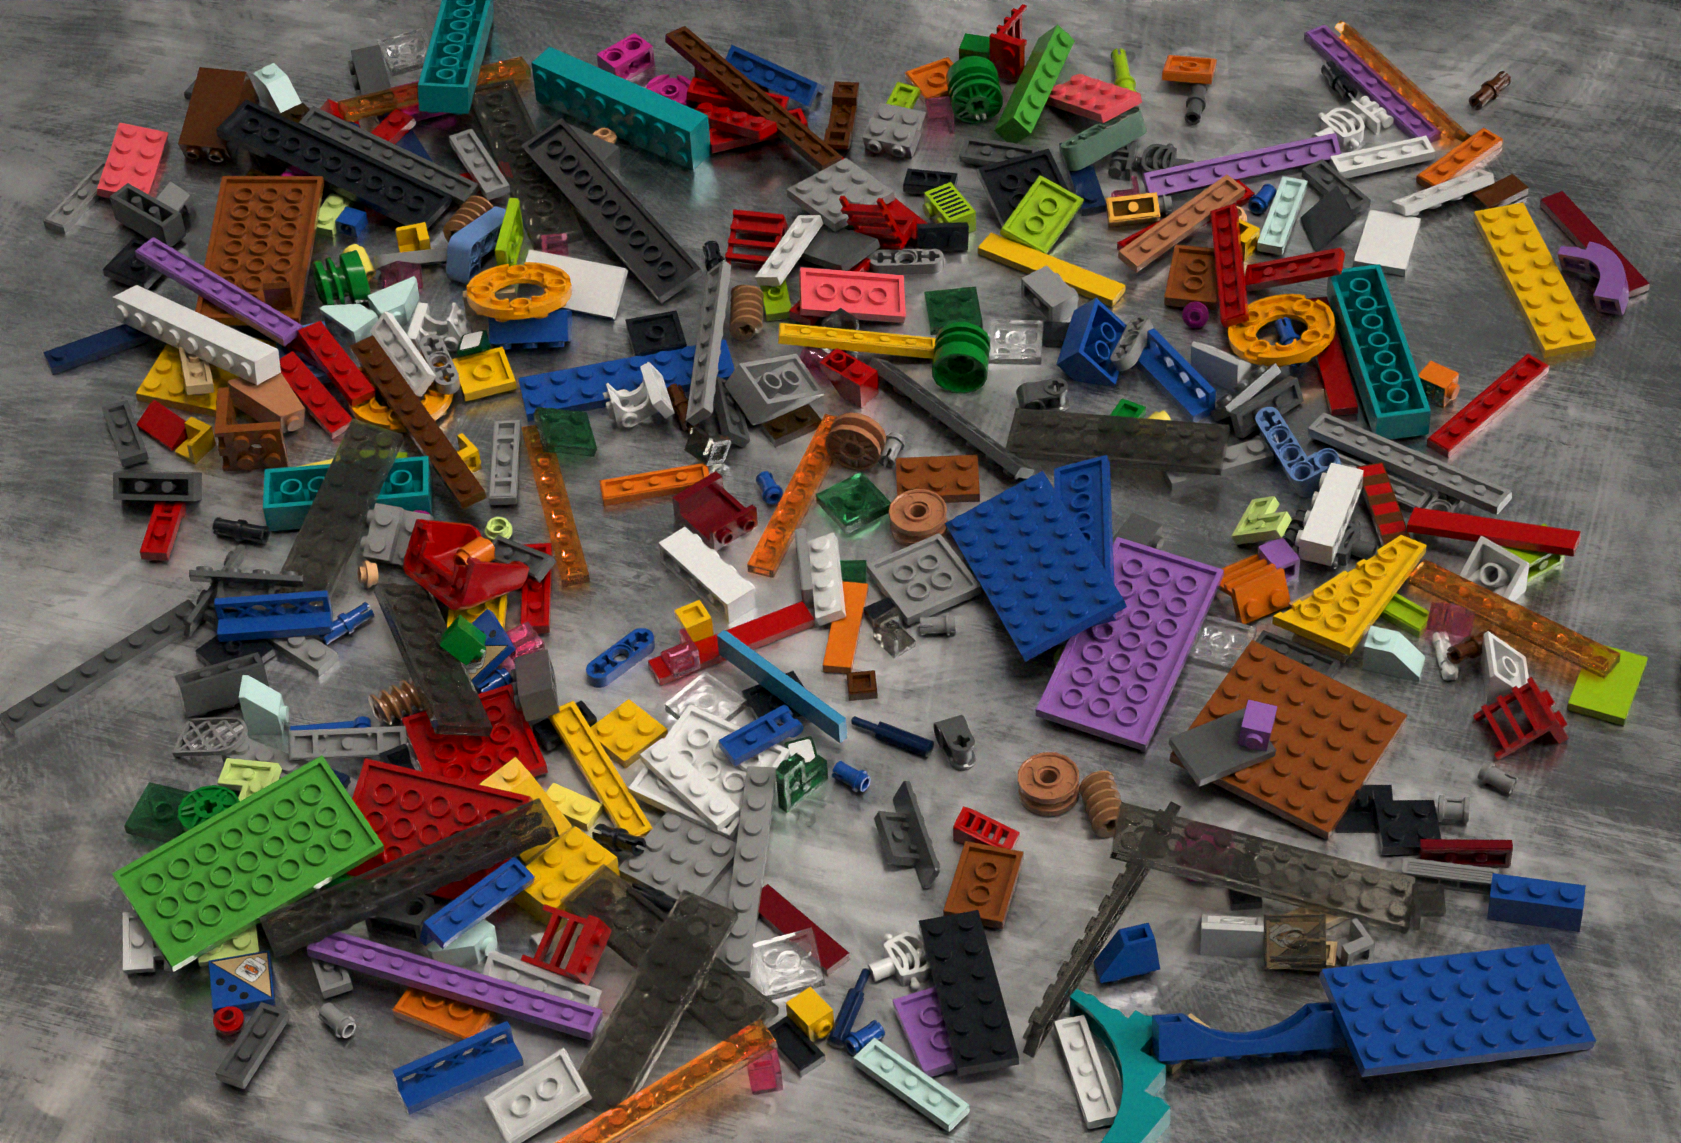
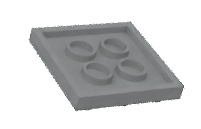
[787,158,895,232]
[866,533,981,626]
[619,811,737,914]

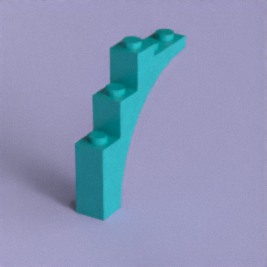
[1070,989,1171,1143]

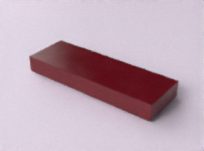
[1418,839,1513,867]

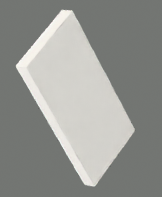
[516,249,628,320]

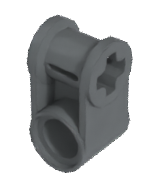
[1016,378,1069,418]
[933,715,976,771]

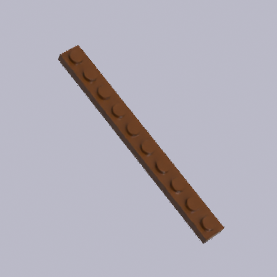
[665,26,842,171]
[349,335,487,510]

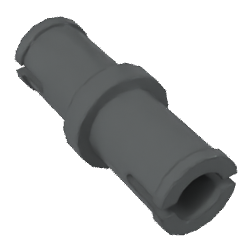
[1185,83,1207,125]

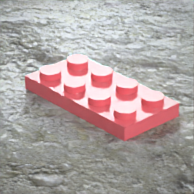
[1045,74,1142,123]
[97,122,169,198]
[799,267,906,323]

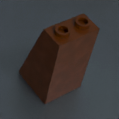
[178,67,258,162]

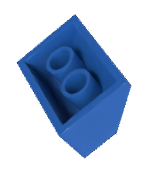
[1056,298,1127,387]
[488,309,572,349]

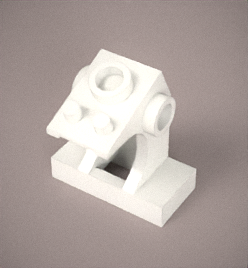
[407,302,473,352]
[603,362,675,429]

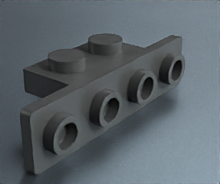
[183,544,245,638]
[189,566,304,611]
[874,781,940,888]

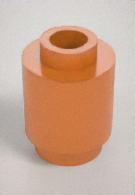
[453,537,495,567]

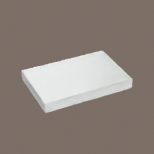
[1353,210,1421,276]
[483,1047,592,1143]

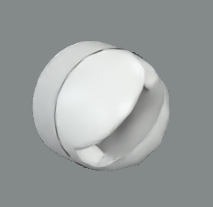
[528,932,554,956]

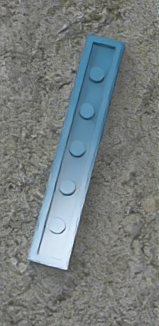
[717,630,847,743]

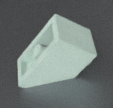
[253,63,301,114]
[367,276,420,326]
[319,304,379,346]
[1362,626,1426,681]
[239,675,289,735]
[427,919,498,967]

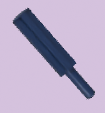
[851,716,934,757]
[827,968,871,1049]

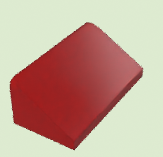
[137,400,188,451]

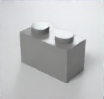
[1021,266,1079,322]

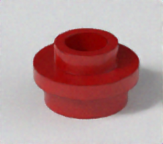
[213,1006,244,1036]

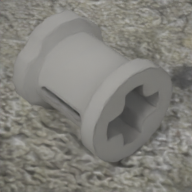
[1437,795,1470,823]

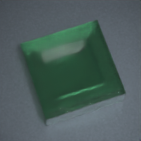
[840,560,867,583]

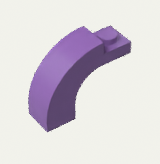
[1557,241,1629,316]

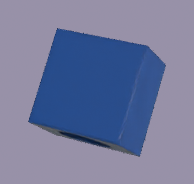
[335,207,368,238]

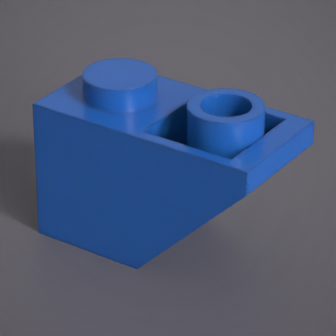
[1093,922,1160,983]

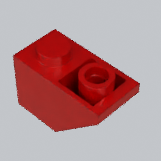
[819,348,879,409]

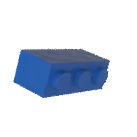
[1487,873,1586,932]

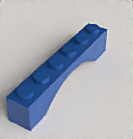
[1152,1002,1345,1064]

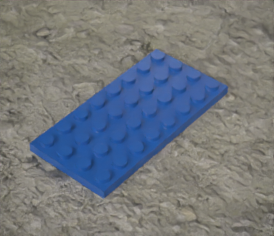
[945,471,1127,662]
[1319,944,1596,1077]

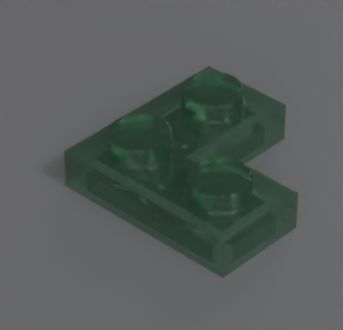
[775,753,828,813]

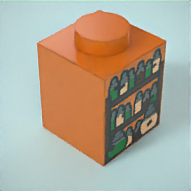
[1418,361,1460,408]

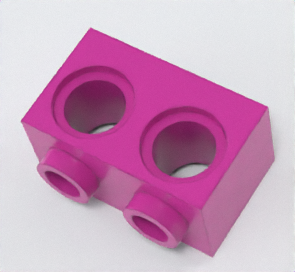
[596,33,655,80]

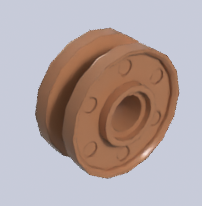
[825,412,887,471]
[889,489,948,547]
[1018,752,1080,816]

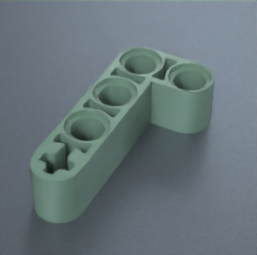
[1060,106,1147,171]

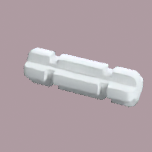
[1432,631,1459,681]

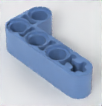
[446,206,506,284]
[1255,407,1342,497]

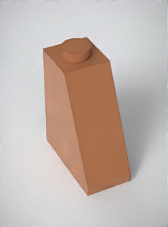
[227,373,305,433]

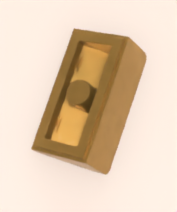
[1106,192,1161,228]

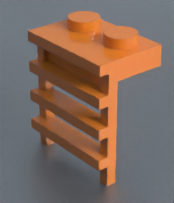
[1218,554,1291,625]

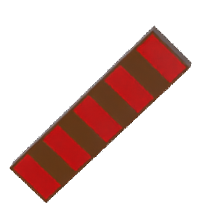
[1356,462,1411,547]

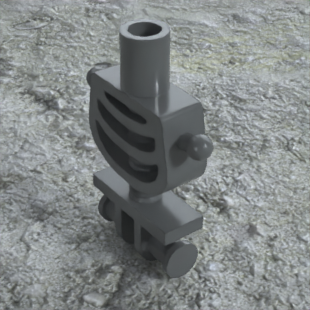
[1108,142,1194,181]
[1283,508,1377,568]

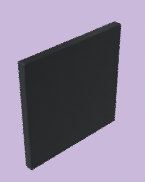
[1300,185,1356,252]
[1335,785,1393,833]

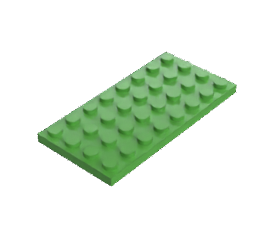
[112,755,385,972]

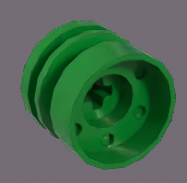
[946,56,1003,124]
[313,250,371,305]
[932,322,991,394]
[178,785,240,833]

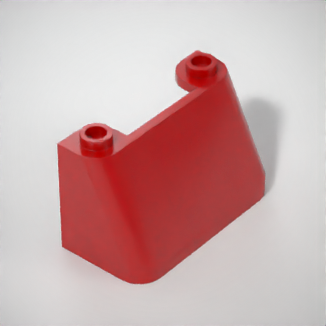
[403,519,530,611]

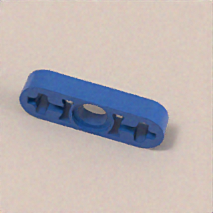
[586,628,655,688]

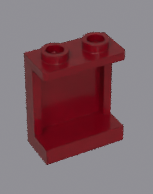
[672,471,758,551]

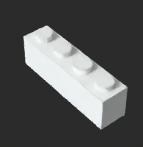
[1295,463,1364,566]
[658,527,756,624]

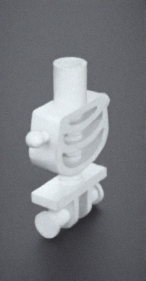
[1312,96,1394,149]
[868,932,931,991]

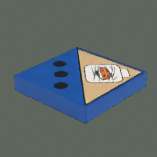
[453,609,516,687]
[209,950,276,1015]

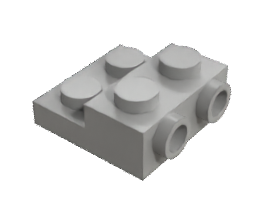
[863,103,928,158]
[360,503,434,567]

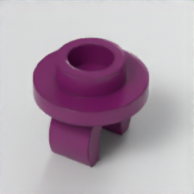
[1182,302,1209,328]

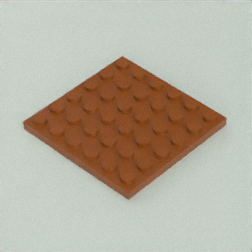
[1169,640,1407,840]

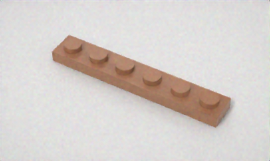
[1118,174,1245,273]

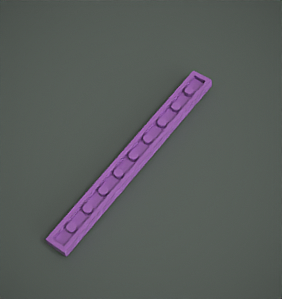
[307,926,603,1040]

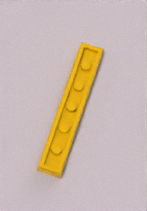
[978,232,1126,307]
[778,323,935,359]
[548,700,653,838]

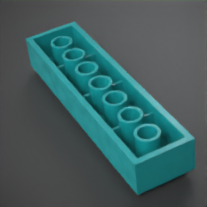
[418,0,494,115]
[531,47,711,170]
[1327,264,1431,439]

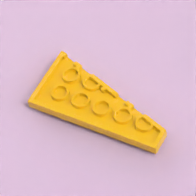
[1272,535,1427,656]

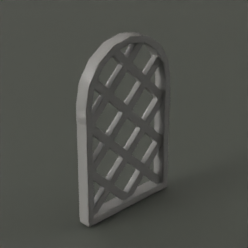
[172,717,248,757]

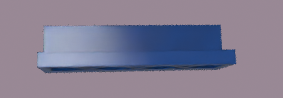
[725,45,826,107]
[1135,328,1216,424]
[214,590,333,642]
[419,856,535,949]
[392,1021,524,1115]

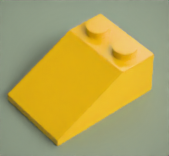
[479,757,573,865]

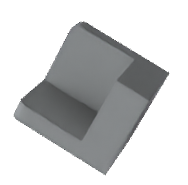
[156,181,194,212]
[1334,918,1375,967]

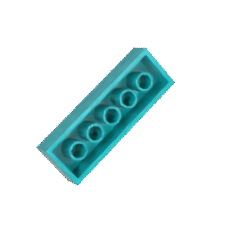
[263,456,432,531]

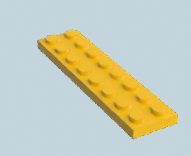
[1473,202,1596,358]

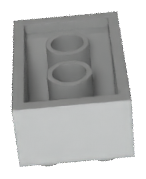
[724,354,825,425]

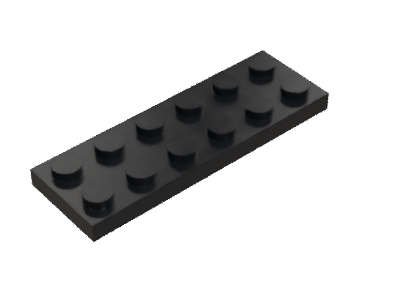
[919,910,1019,1076]

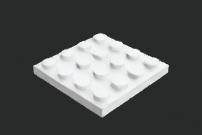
[628,704,790,840]

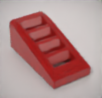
[953,806,1020,850]

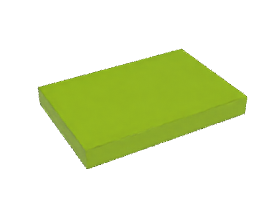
[1000,175,1084,254]
[495,198,525,287]
[1567,642,1648,726]

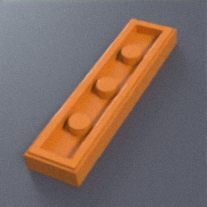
[1416,127,1503,189]
[599,462,709,506]
[823,581,869,674]

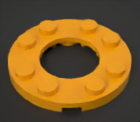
[467,262,572,322]
[1228,294,1336,368]
[348,352,454,433]

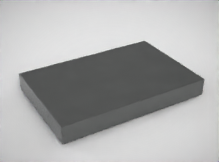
[799,225,880,271]
[1169,708,1276,787]

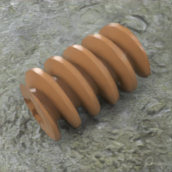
[443,195,493,243]
[729,285,764,341]
[368,672,433,726]
[1079,771,1129,838]

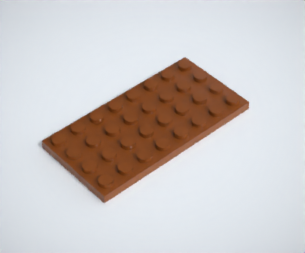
[195,176,324,325]

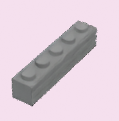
[1400,857,1499,895]

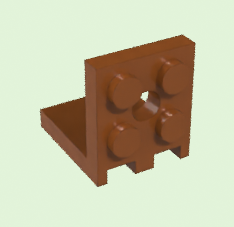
[214,387,288,472]

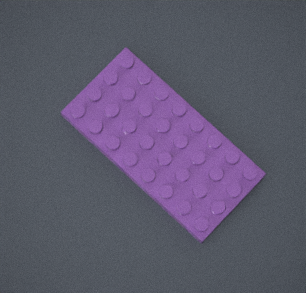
[1036,537,1224,751]

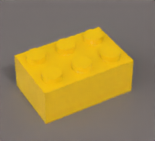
[513,826,620,933]

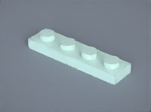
[1257,176,1308,255]
[853,1038,970,1132]

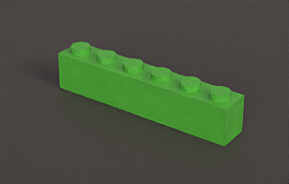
[994,24,1075,144]

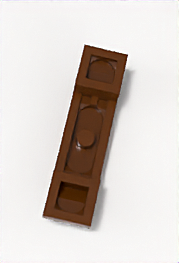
[824,81,859,149]

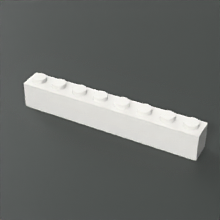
[113,285,281,385]

